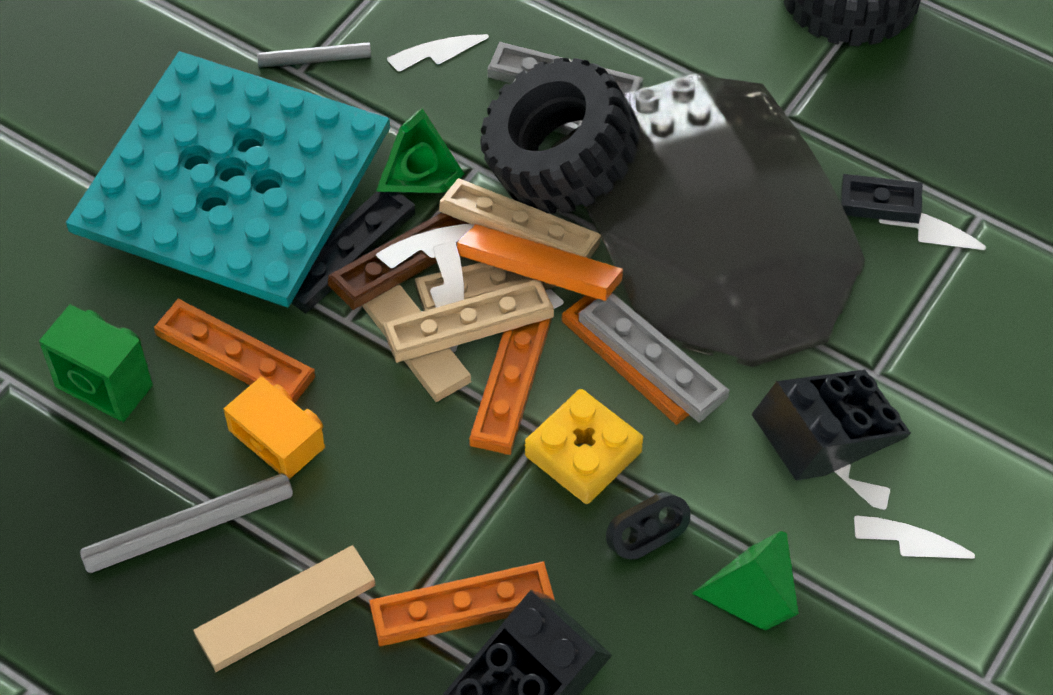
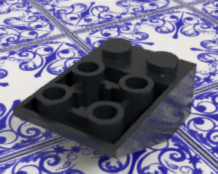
[751,369,911,481]
[443,590,612,695]

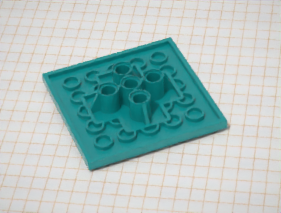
[66,51,390,308]

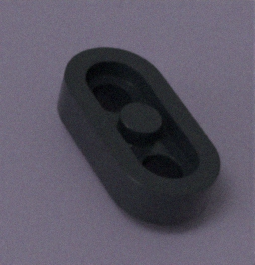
[606,492,691,559]

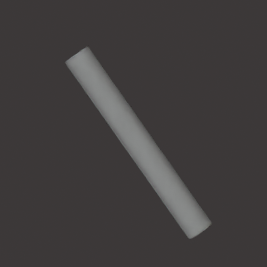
[257,42,371,68]

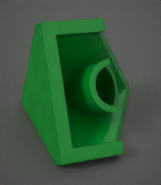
[376,108,464,193]
[691,531,799,630]

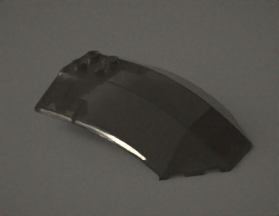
[551,73,865,367]

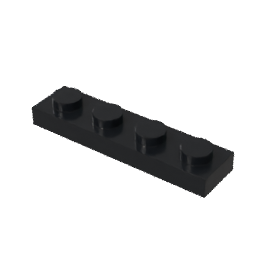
[291,191,416,314]

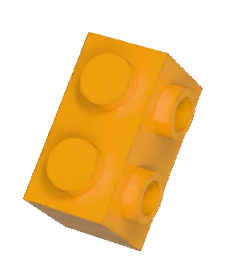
[223,376,325,480]

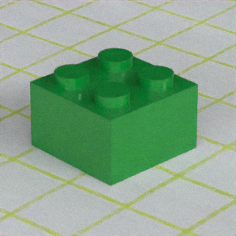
[39,304,153,423]

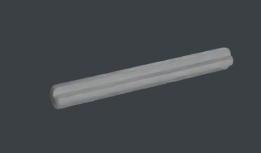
[80,473,293,573]

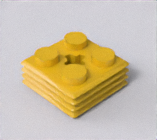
[525,389,643,504]

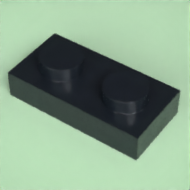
[839,174,923,224]

